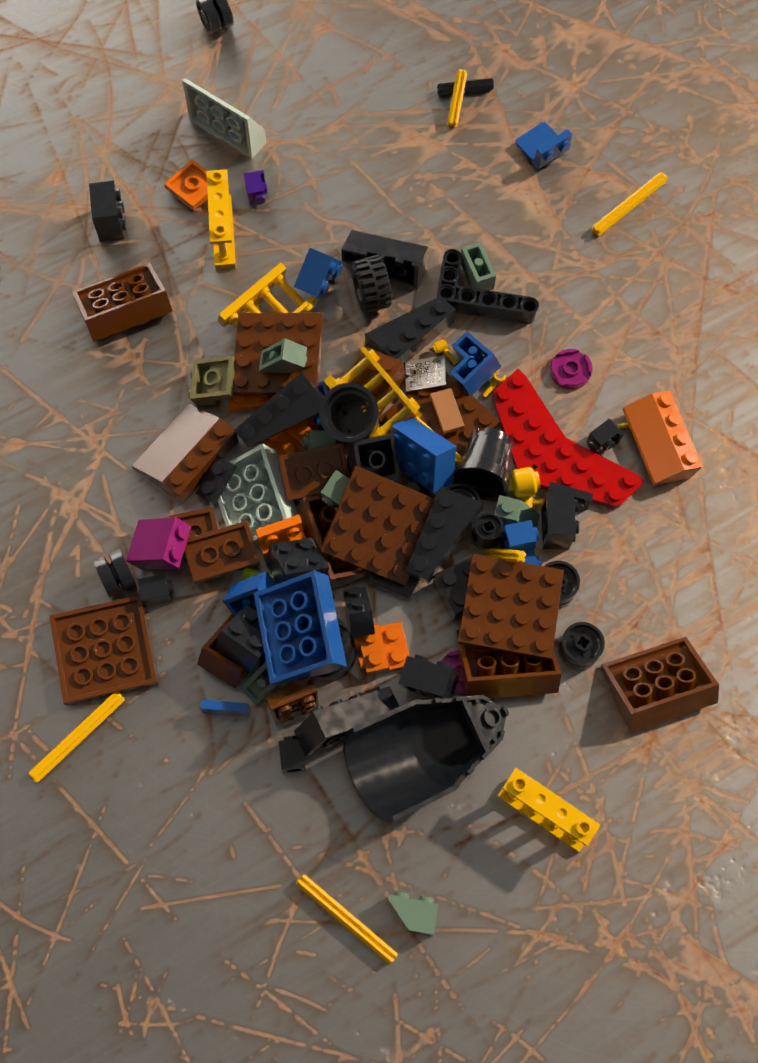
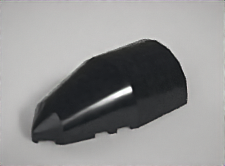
[343,695,509,822]

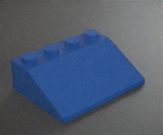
[254,570,347,685]

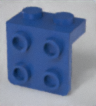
[515,122,573,169]

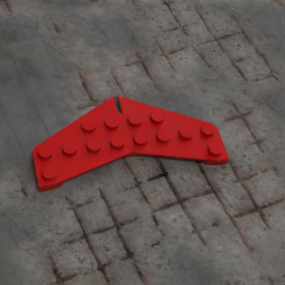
[492,369,645,509]

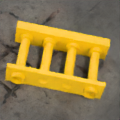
[206,169,236,270]
[218,262,316,328]
[324,346,422,437]
[496,768,600,853]

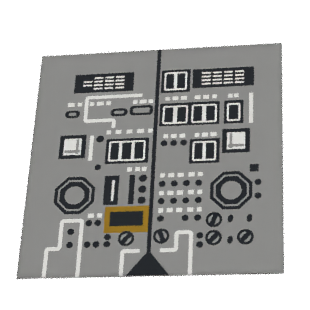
[405,355,446,392]

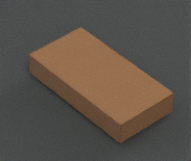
[430,388,465,434]

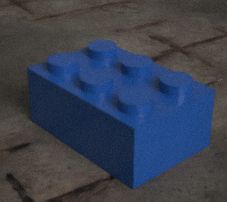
[391,417,456,493]

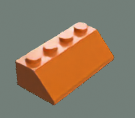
[622,391,703,485]

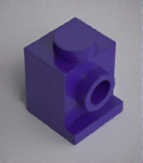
[244,170,268,205]

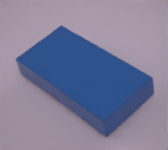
[200,699,250,717]

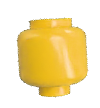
[508,467,540,498]

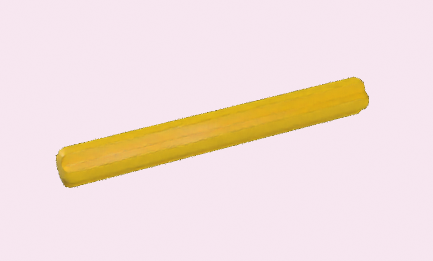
[592,172,667,236]
[28,692,125,783]
[296,875,397,964]

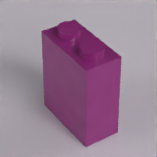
[126,517,191,570]

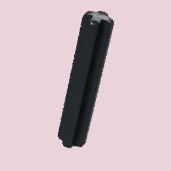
[437,78,494,96]

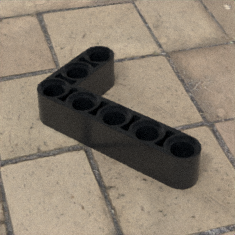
[436,249,539,324]

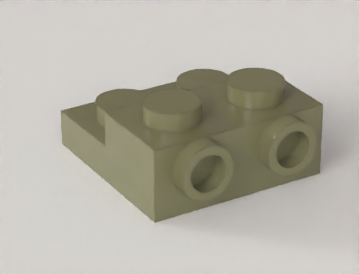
[188,355,235,406]

